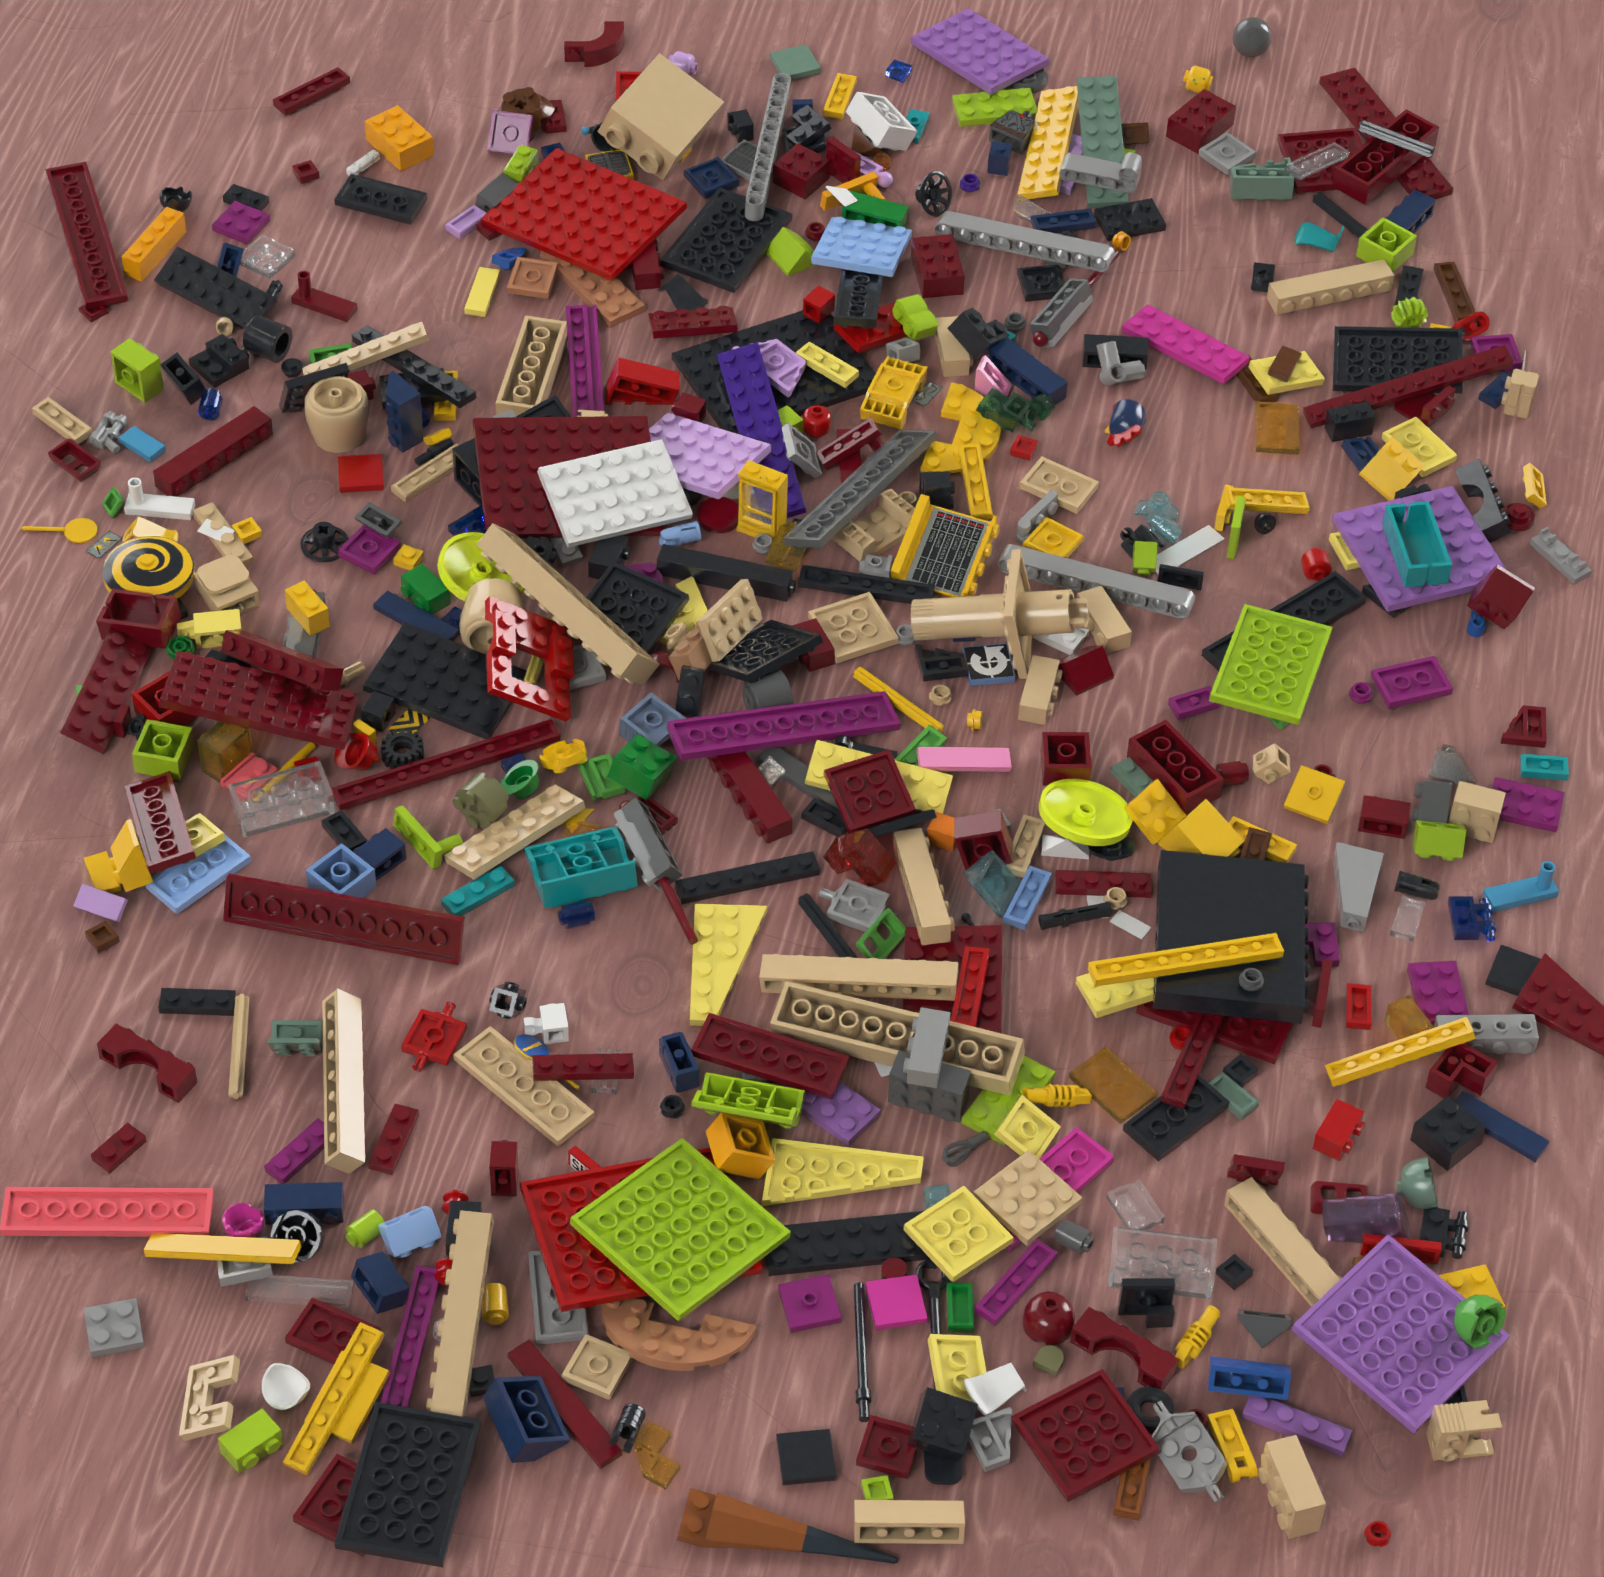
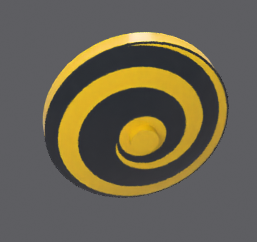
[102,536,195,606]

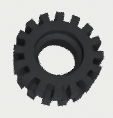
[381,729,424,769]

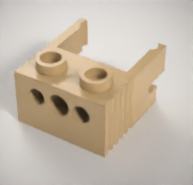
[1426,1400,1502,1462]

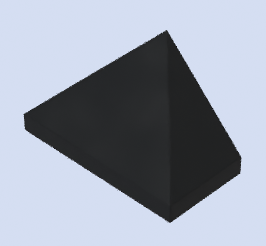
[1157,564,1204,591]

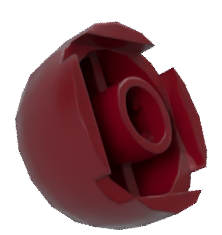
[1022,1291,1075,1345]

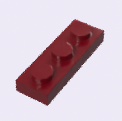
[368,1104,419,1175]

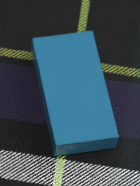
[118,426,166,463]

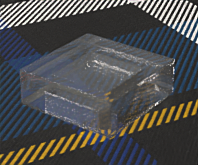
[758,756,788,789]

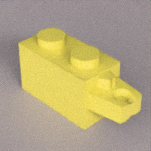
[177,609,242,649]

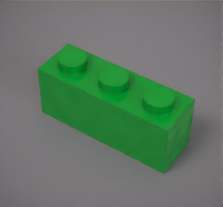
[842,191,909,228]

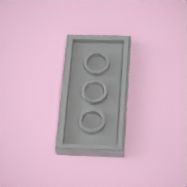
[528,1251,589,1345]

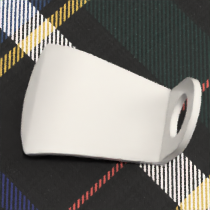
[964,1363,1027,1416]

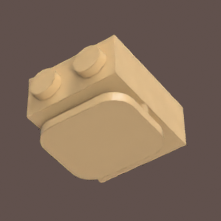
[193,555,260,614]

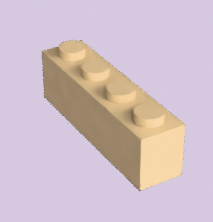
[853,1500,965,1544]

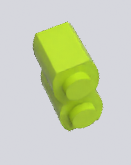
[892,294,939,341]

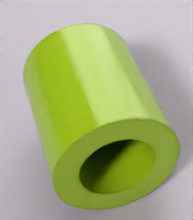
[345,1209,384,1248]

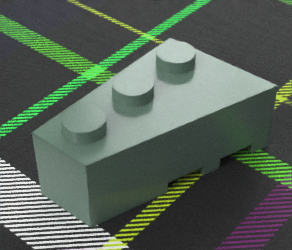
[1229,157,1294,201]

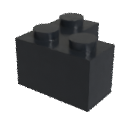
[947,308,1009,360]
[919,472,955,510]

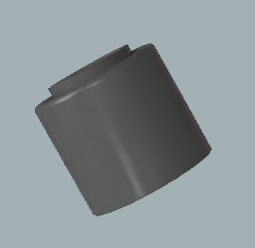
[742,670,793,710]

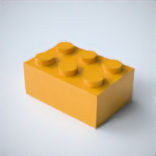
[364,105,434,171]

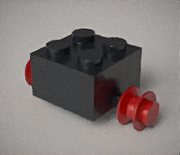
[434,1190,484,1285]

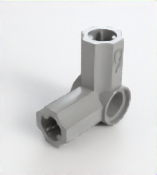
[1096,341,1146,386]

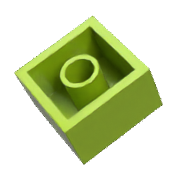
[1356,217,1417,272]
[110,338,164,403]
[132,719,195,781]

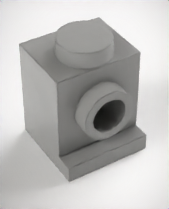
[886,337,921,363]
[859,554,893,578]

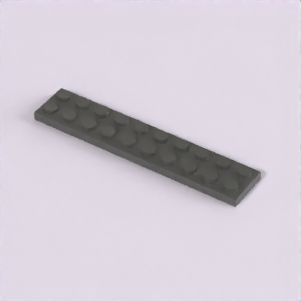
[783,429,937,549]

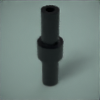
[414,438,454,466]

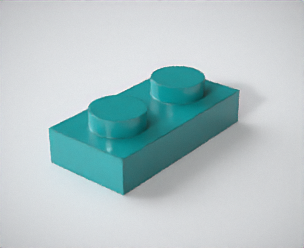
[1520,754,1569,781]

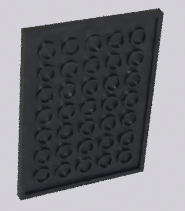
[672,310,876,434]

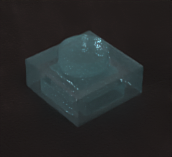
[923,1184,950,1210]

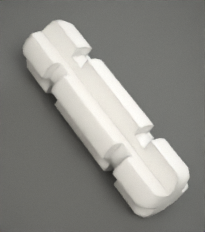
[346,150,380,176]

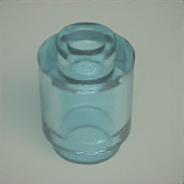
[1150,513,1183,545]

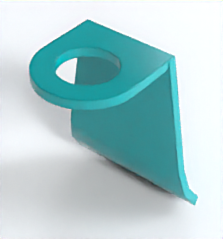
[1294,222,1344,252]

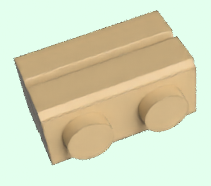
[1501,369,1539,419]

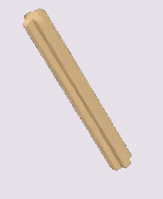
[228,994,250,1100]

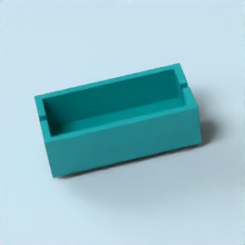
[1382,501,1452,588]

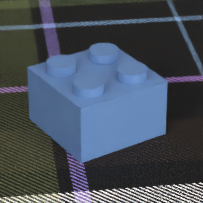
[306,843,376,898]

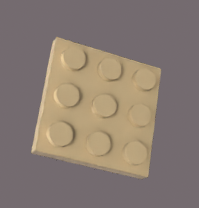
[808,592,899,664]
[973,1150,1082,1246]

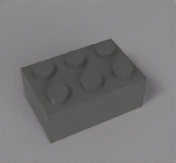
[888,1050,971,1123]

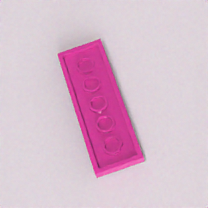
[1122,304,1250,385]
[997,1127,1114,1252]

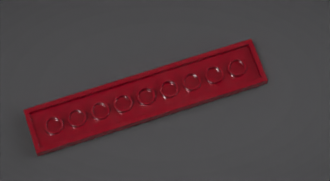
[1319,67,1453,199]
[45,162,128,309]
[223,873,465,965]

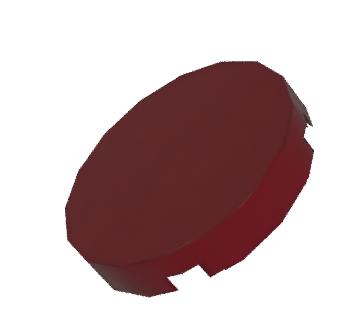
[697,497,739,533]

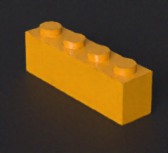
[121,207,186,282]

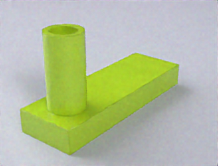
[393,805,463,869]

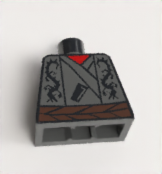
[989,110,1035,155]

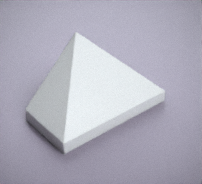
[1041,834,1089,859]

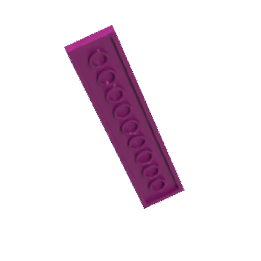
[666,691,901,761]

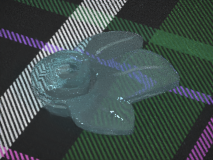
[1134,491,1178,528]

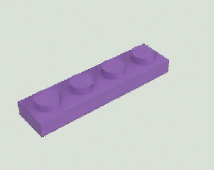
[1242,1396,1352,1457]

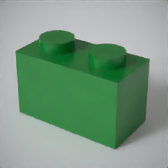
[400,564,451,615]

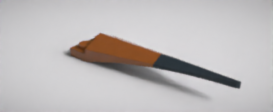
[677,1488,899,1564]

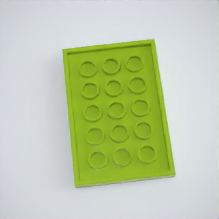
[1209,604,1332,725]

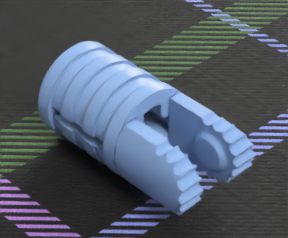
[659,521,701,546]

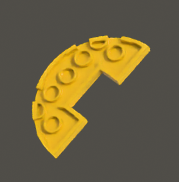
[920,382,1001,475]

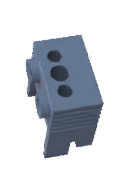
[619,692,686,746]

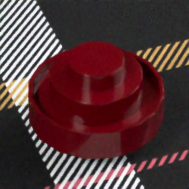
[1503,503,1535,531]

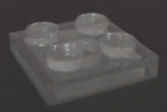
[240,234,296,279]

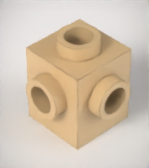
[1252,743,1291,784]

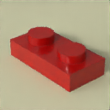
[1346,983,1372,1030]

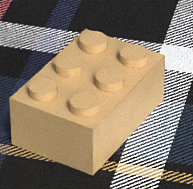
[1258,1435,1326,1539]

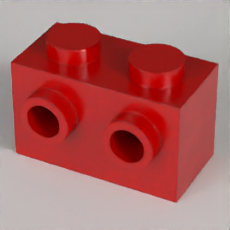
[1312,1099,1365,1161]

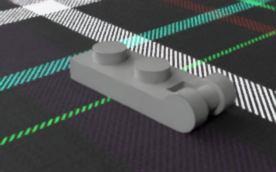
[1016,490,1058,544]

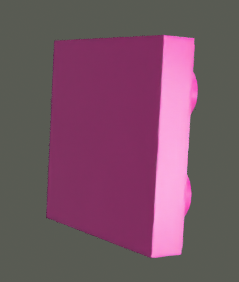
[865,1274,927,1331]

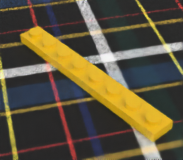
[1088,933,1284,987]

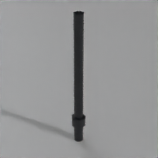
[854,1283,872,1422]

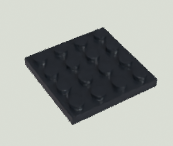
[567,562,690,655]
[706,620,823,683]

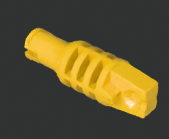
[1022,1084,1092,1107]
[1175,1305,1220,1369]

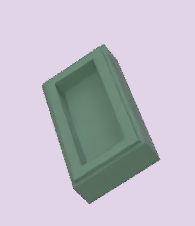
[1209,1072,1259,1121]

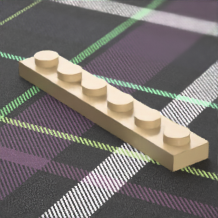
[302,321,429,375]

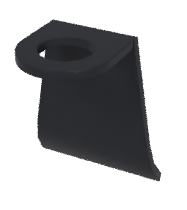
[657,274,708,311]

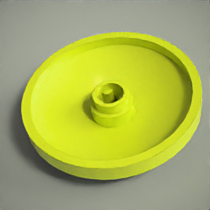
[437,532,524,601]
[1038,779,1133,846]

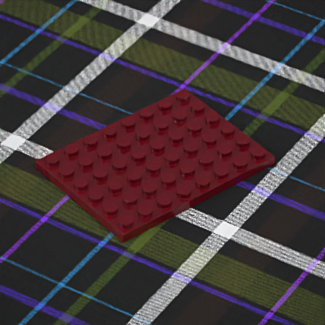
[472,416,664,538]

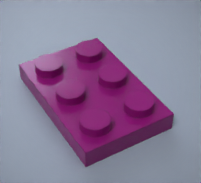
[1371,656,1453,709]
[1492,777,1564,832]
[1407,961,1469,1027]

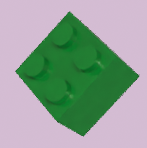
[607,734,677,801]

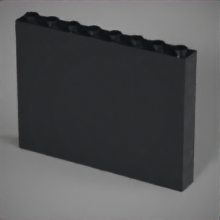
[1153,850,1309,1024]

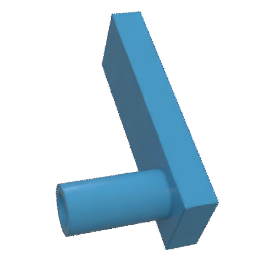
[1482,861,1559,913]

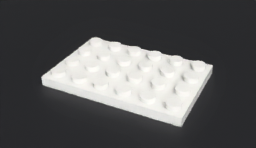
[537,439,693,548]

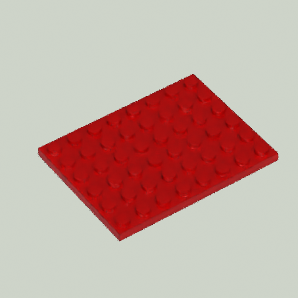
[481,148,687,281]
[520,1147,763,1312]

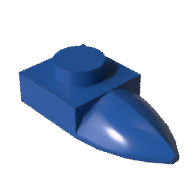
[492,248,526,270]

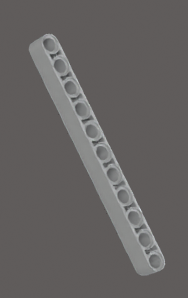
[745,73,791,221]

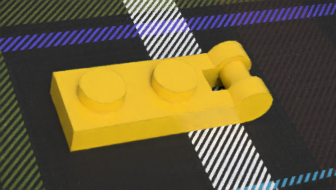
[1207,1409,1258,1483]

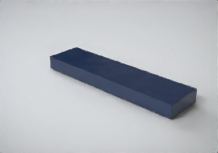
[373,590,459,641]
[1455,1091,1550,1163]

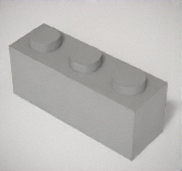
[903,1007,950,1088]

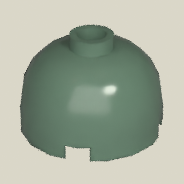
[1396,1157,1438,1209]

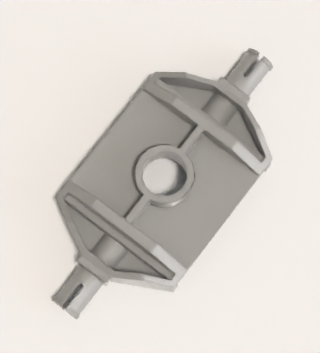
[1152,1401,1228,1504]

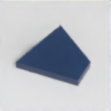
[215,242,244,277]

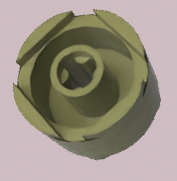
[452,773,510,829]

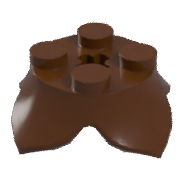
[498,87,555,142]

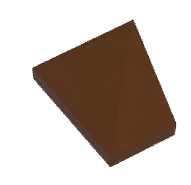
[852,126,887,157]

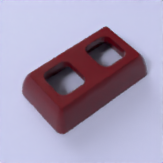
[48,439,101,482]
[1310,1181,1369,1218]

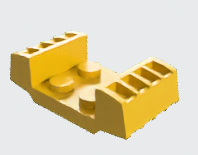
[860,356,928,429]

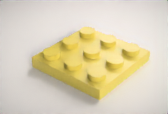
[904,1186,1014,1282]

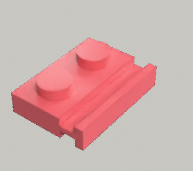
[220,752,278,802]

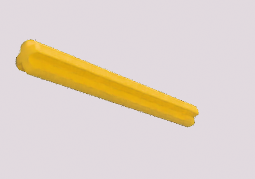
[853,667,944,733]

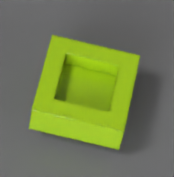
[861,1475,894,1500]

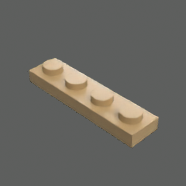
[192,502,254,567]

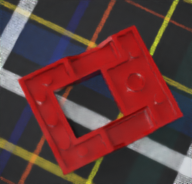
[485,596,574,722]

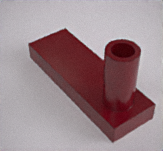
[291,271,357,322]
[816,417,884,470]
[1304,959,1333,1028]

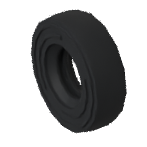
[1127,1386,1174,1434]

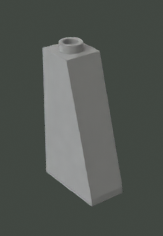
[1333,842,1384,932]

